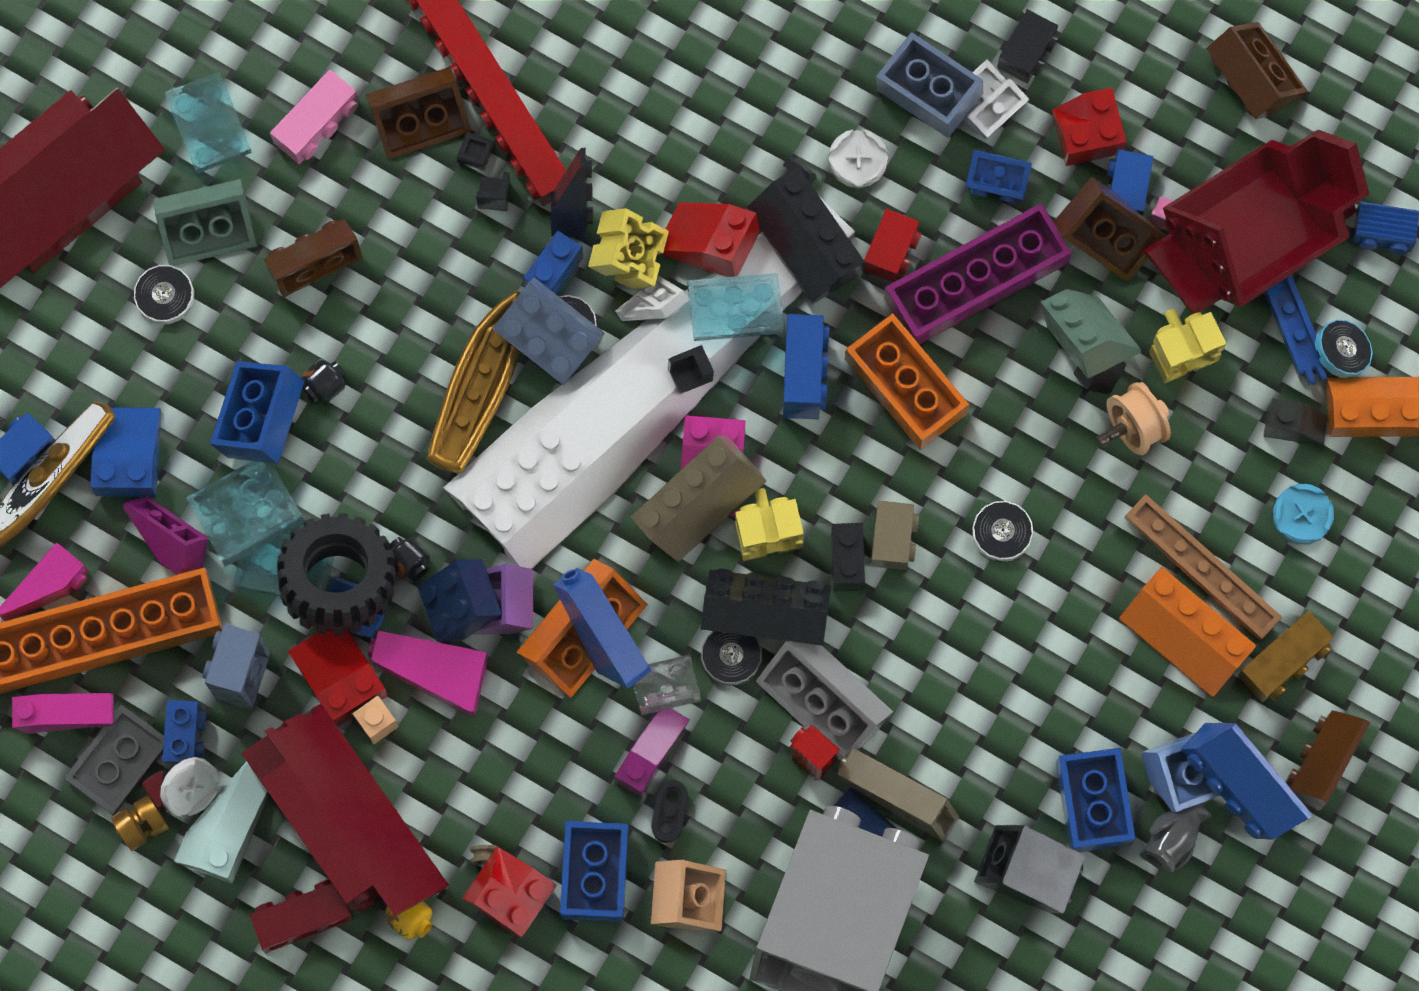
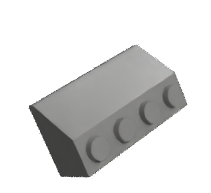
[756,641,893,760]

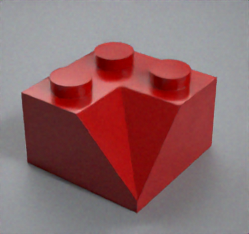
[1052,88,1127,166]
[462,847,557,937]

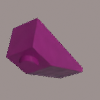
[123,496,208,575]
[614,704,690,798]

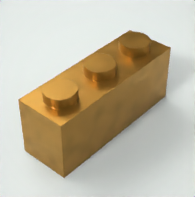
[1238,611,1334,703]

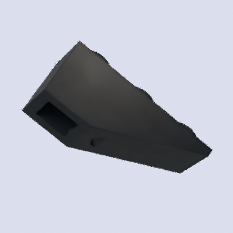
[550,148,593,237]

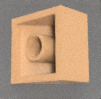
[651,860,726,932]

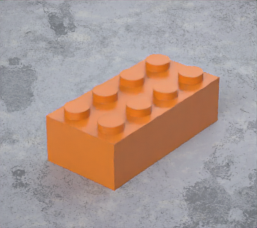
[844,313,969,450]

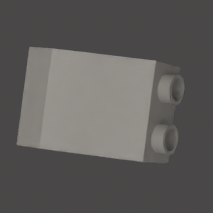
[749,806,929,991]

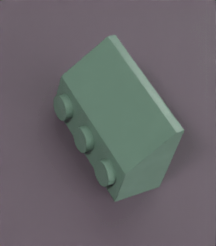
[153,179,257,266]
[1041,289,1141,379]

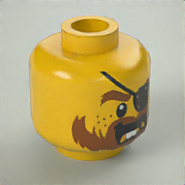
[386,901,433,940]

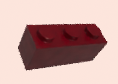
[250,879,353,954]

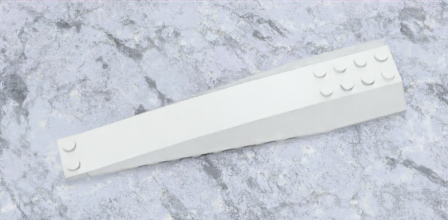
[443,195,855,569]

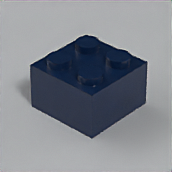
[417,559,502,642]

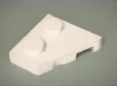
[615,276,689,321]

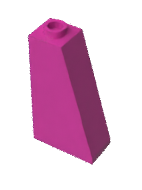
[368,631,488,717]

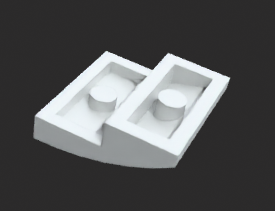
[963,59,1029,139]

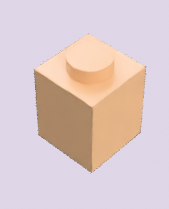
[352,696,398,745]

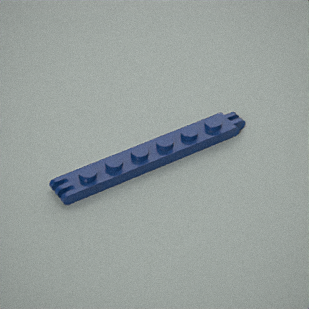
[1264,275,1327,386]

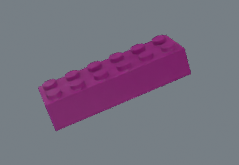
[884,203,1072,345]

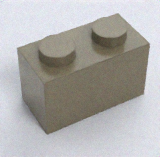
[870,500,919,570]

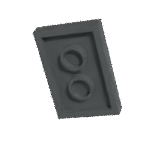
[64,705,164,816]

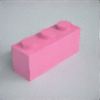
[270,70,359,165]

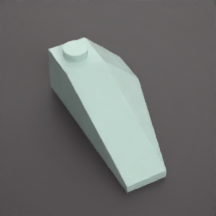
[174,761,269,884]

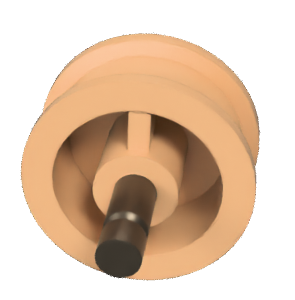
[1095,382,1171,456]

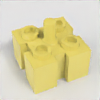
[588,208,669,289]
[1149,309,1226,384]
[735,488,804,561]

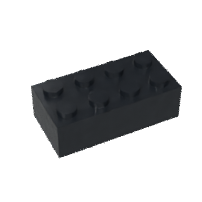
[701,568,831,646]

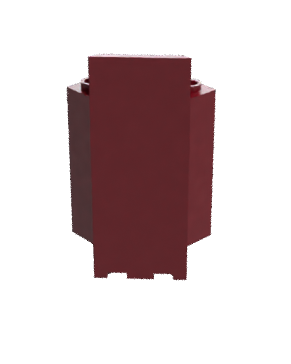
[0,88,165,288]
[1142,130,1370,314]
[241,704,449,917]

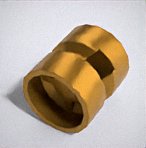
[111,795,169,852]

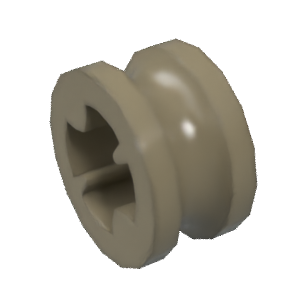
[470,845,498,865]

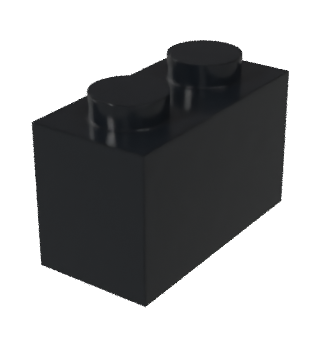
[997,9,1059,84]
[831,523,865,592]

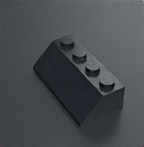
[746,167,865,305]

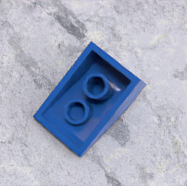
[90,408,161,497]

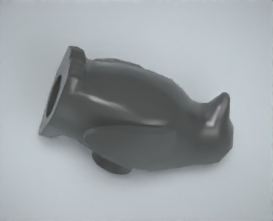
[1139,803,1211,873]

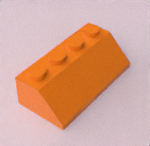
[1326,377,1419,437]
[517,559,648,698]
[1119,566,1256,698]

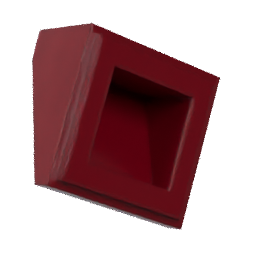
[142,770,166,813]

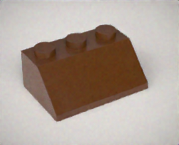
[1206,22,1308,119]
[366,67,472,160]
[264,219,363,298]
[1285,710,1370,813]

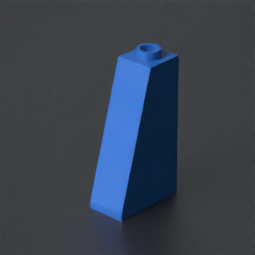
[553,568,652,688]

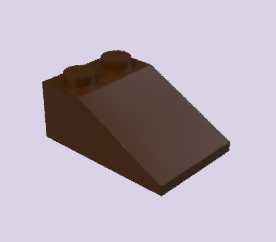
[1053,177,1165,282]

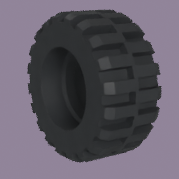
[277,513,395,636]

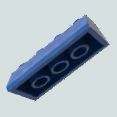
[1181,723,1312,840]

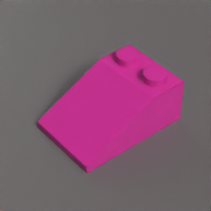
[681,415,746,517]

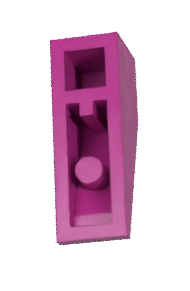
[0,543,89,621]
[12,693,114,734]

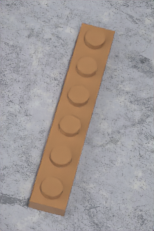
[1124,494,1282,641]

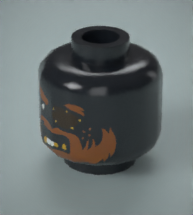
[302,359,346,404]
[390,537,430,583]

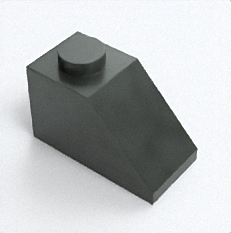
[1263,398,1328,446]

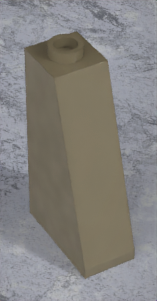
[837,748,959,843]

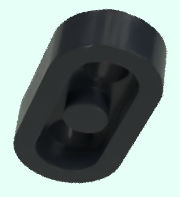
[651,780,688,843]

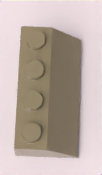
[631,435,767,562]

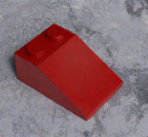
[659,202,760,280]
[288,630,388,727]

